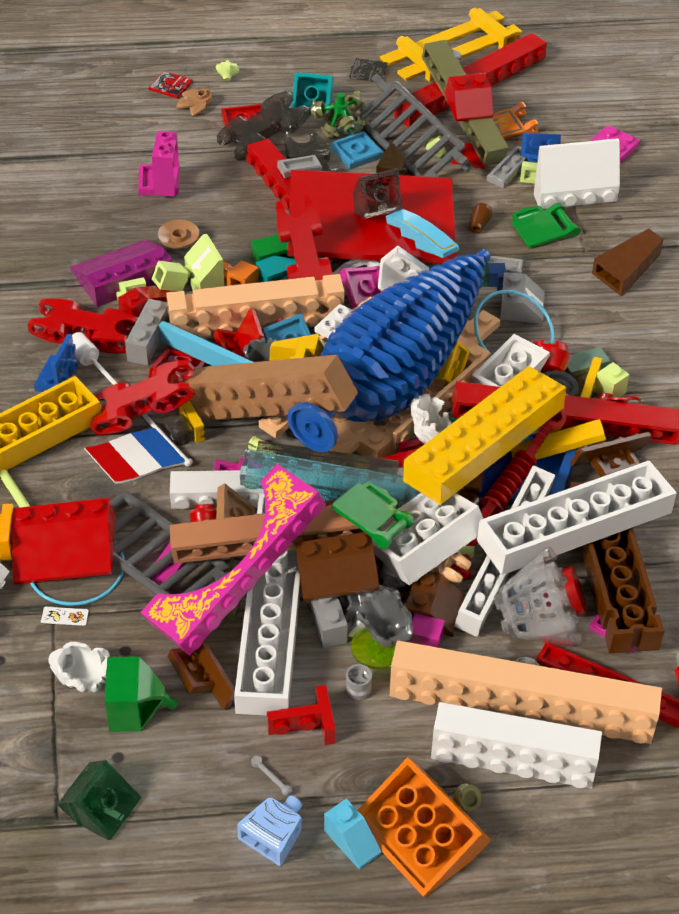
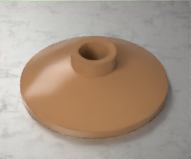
[158,220,199,248]

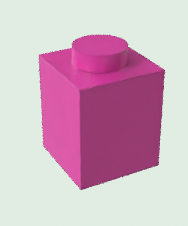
[408,613,445,648]

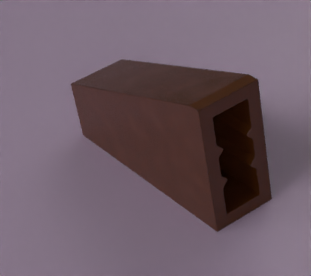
[592,229,664,296]

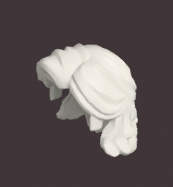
[411,393,452,444]
[49,642,110,693]

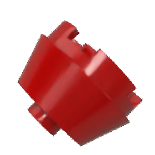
[533,340,571,373]

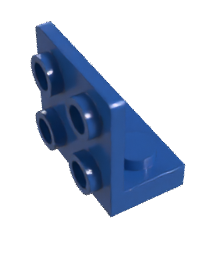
[521,132,561,162]
[34,334,78,392]

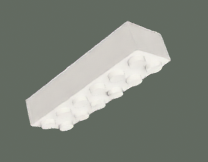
[431,702,602,789]

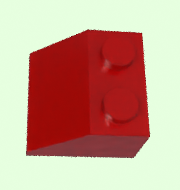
[444,73,493,122]

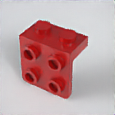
[213,308,264,358]

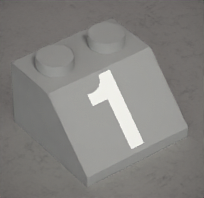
[500,272,545,324]

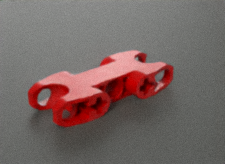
[275,195,333,281]
[27,298,138,354]
[90,360,194,435]

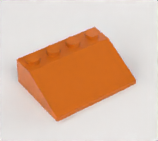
[357,757,491,897]

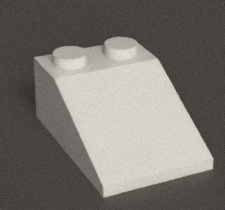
[472,334,550,387]

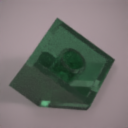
[57,760,142,840]

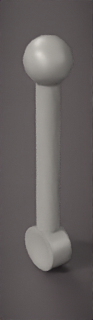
[251,756,292,796]

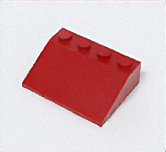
[11,498,116,585]

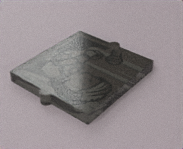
[349,58,387,82]

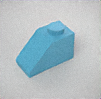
[324,799,381,870]

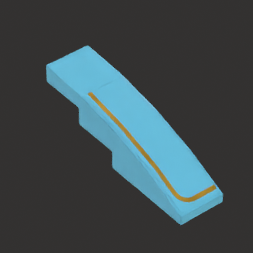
[386,208,459,258]

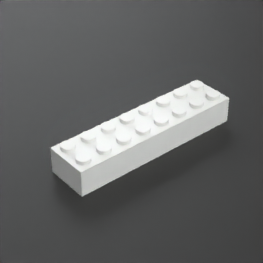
[477,461,677,575]

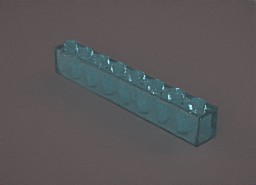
[240,449,421,509]

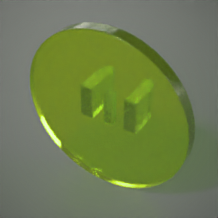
[351,628,396,669]

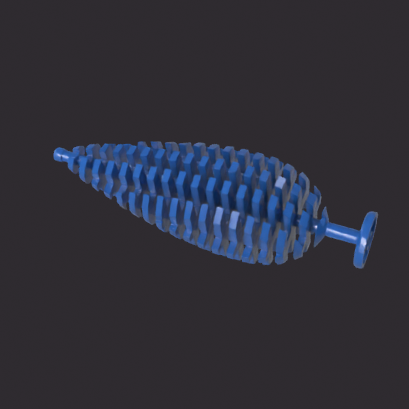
[287,249,490,452]

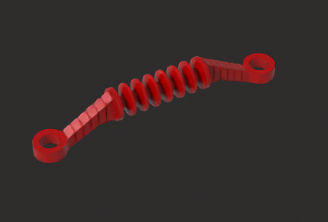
[466,409,567,546]

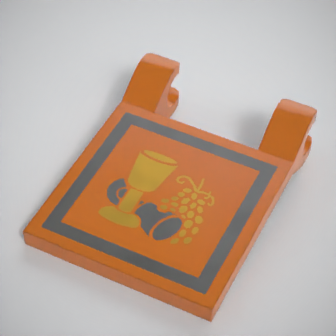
[492,102,538,140]

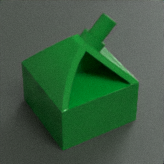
[105,657,178,732]

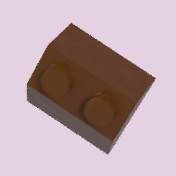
[406,571,465,637]

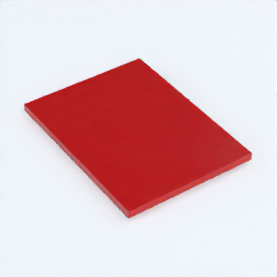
[288,170,457,264]

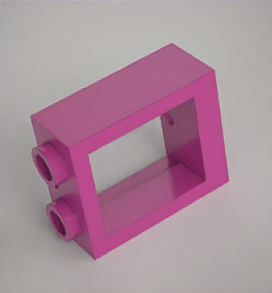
[152,131,179,196]

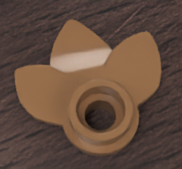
[176,89,212,117]

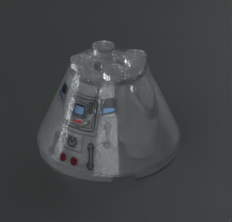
[494,547,582,647]

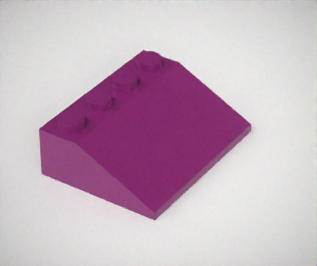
[70,239,172,307]

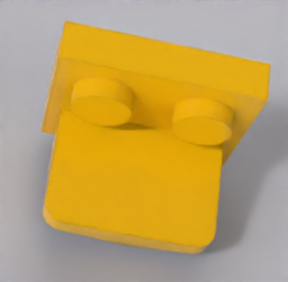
[270,334,325,361]

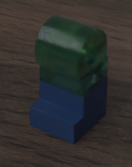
[478,263,506,291]

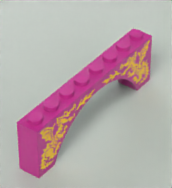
[140,464,326,656]

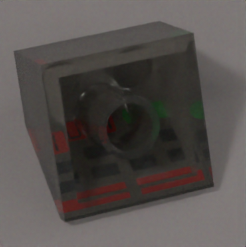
[353,168,403,219]

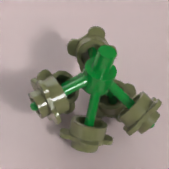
[311,90,366,138]

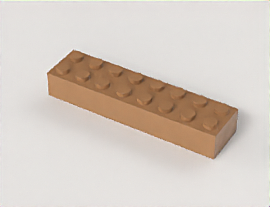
[183,355,358,420]

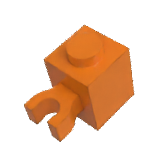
[223,260,259,286]

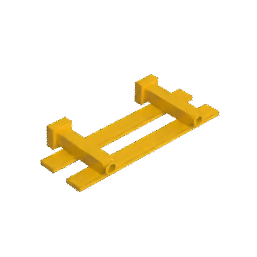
[380,8,522,82]

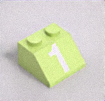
[183,234,224,290]

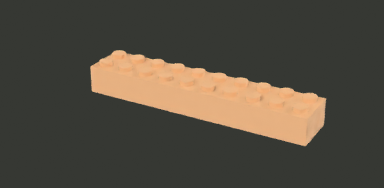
[389,641,662,744]

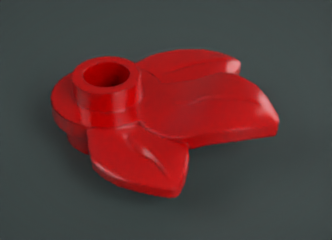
[595,393,641,403]

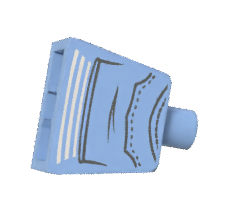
[237,795,302,867]

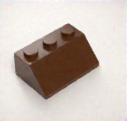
[295,532,380,602]

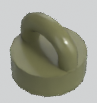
[453,783,482,812]

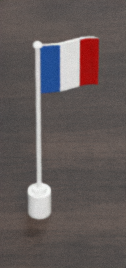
[72,332,193,484]

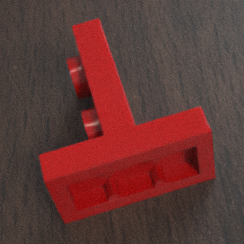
[266,685,336,745]

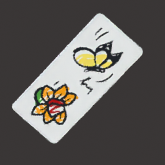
[41,607,89,626]

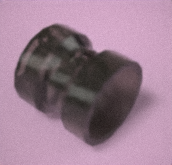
[164,413,194,446]

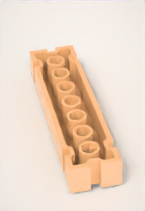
[167,274,344,339]

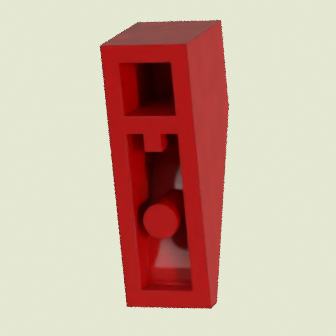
[118,285,177,326]

